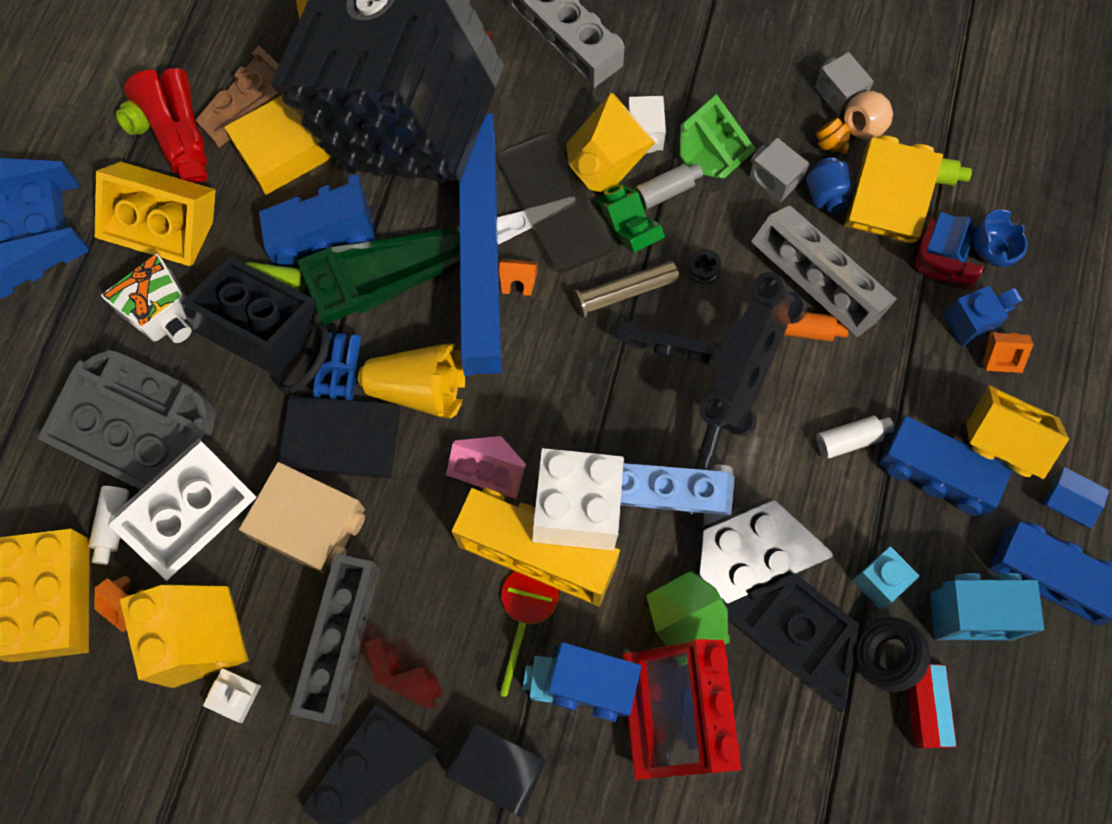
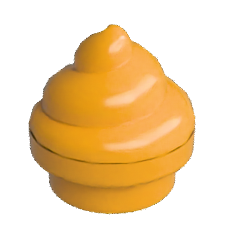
[815,117,850,154]

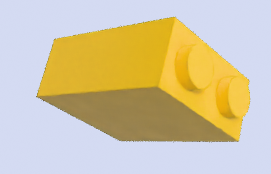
[224,95,332,195]
[844,135,943,244]

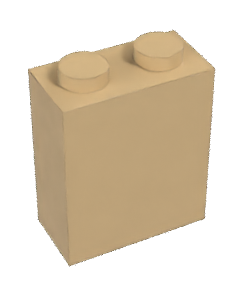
[239,462,365,576]

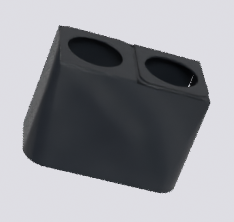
[445,723,546,818]

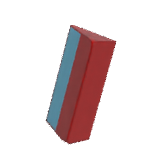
[907,664,957,749]

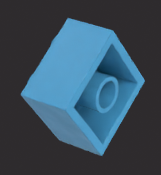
[930,573,1044,640]

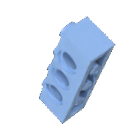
[620,463,735,516]

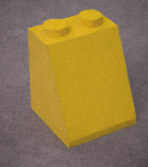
[120,585,249,688]

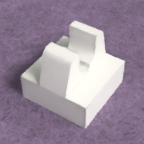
[203,668,261,723]

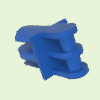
[313,332,362,401]

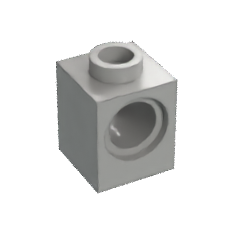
[815,52,874,117]
[749,138,809,203]

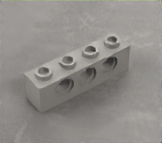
[508,0,625,89]
[751,205,897,337]

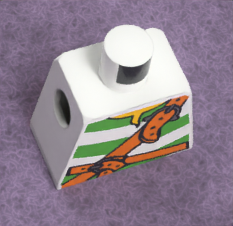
[101,253,192,343]

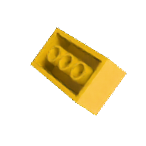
[452,488,620,607]

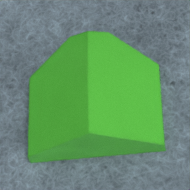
[679,94,756,179]
[646,571,730,667]

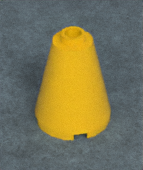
[358,343,465,418]

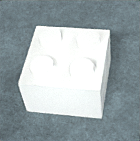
[532,448,624,551]

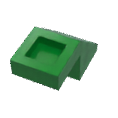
[595,185,665,253]

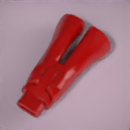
[123,68,208,183]

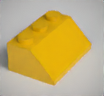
[95,161,216,266]

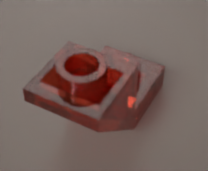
[365,638,442,711]

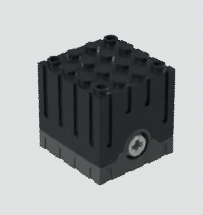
[271,0,504,182]

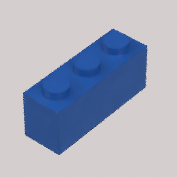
[878,416,1013,516]
[988,521,1112,626]

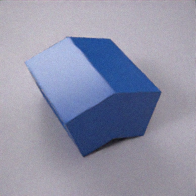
[926,212,976,262]
[1041,467,1109,529]

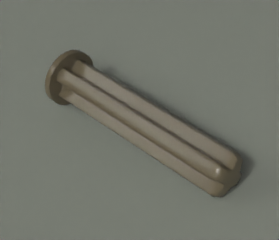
[573,261,679,318]

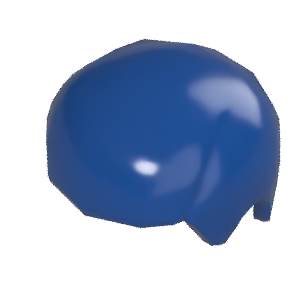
[972,209,1028,267]

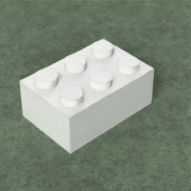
[108,438,257,581]

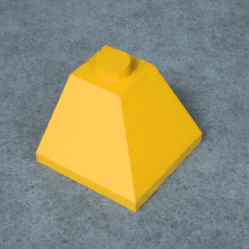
[566,93,656,192]

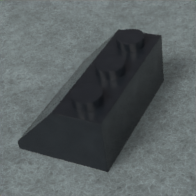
[181,256,317,377]

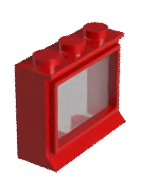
[622,639,741,780]

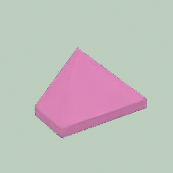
[446,436,526,499]

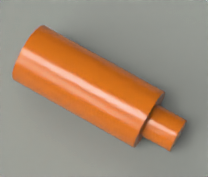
[784,312,849,342]

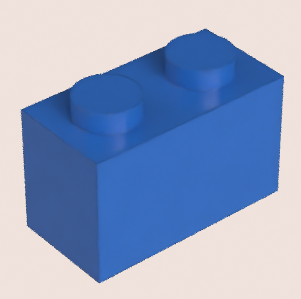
[543,642,642,722]

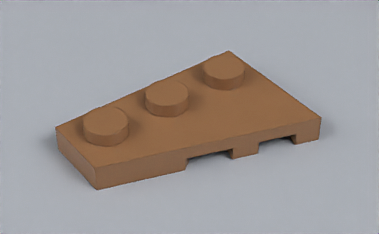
[195,45,282,148]

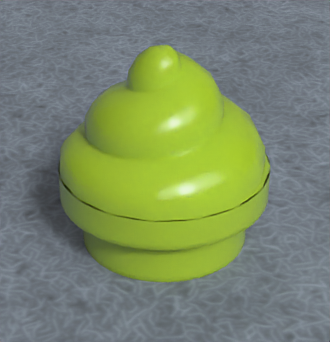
[116,100,150,135]

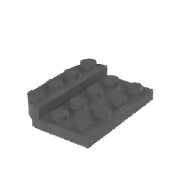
[37,350,217,490]

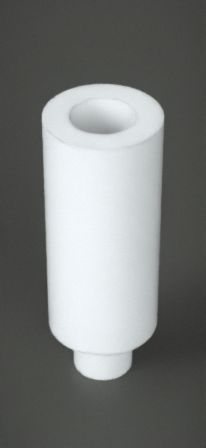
[816,416,894,459]
[88,486,130,565]

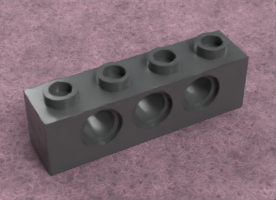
[290,553,381,726]

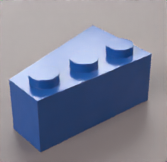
[259,173,376,265]

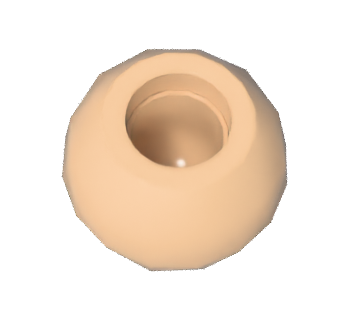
[844,91,893,140]

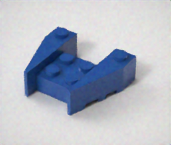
[0,158,89,299]

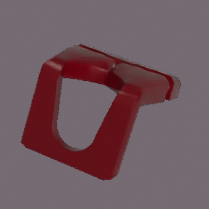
[914,219,984,291]

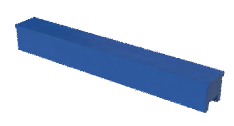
[459,114,502,376]

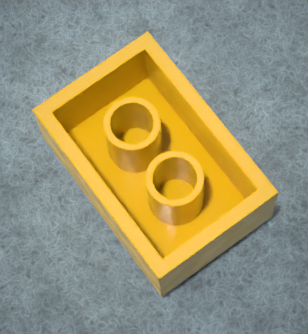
[0,529,90,663]

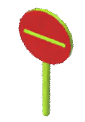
[500,571,559,697]

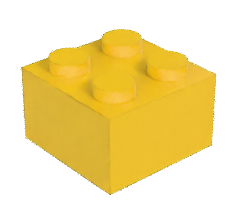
[966,385,1069,479]

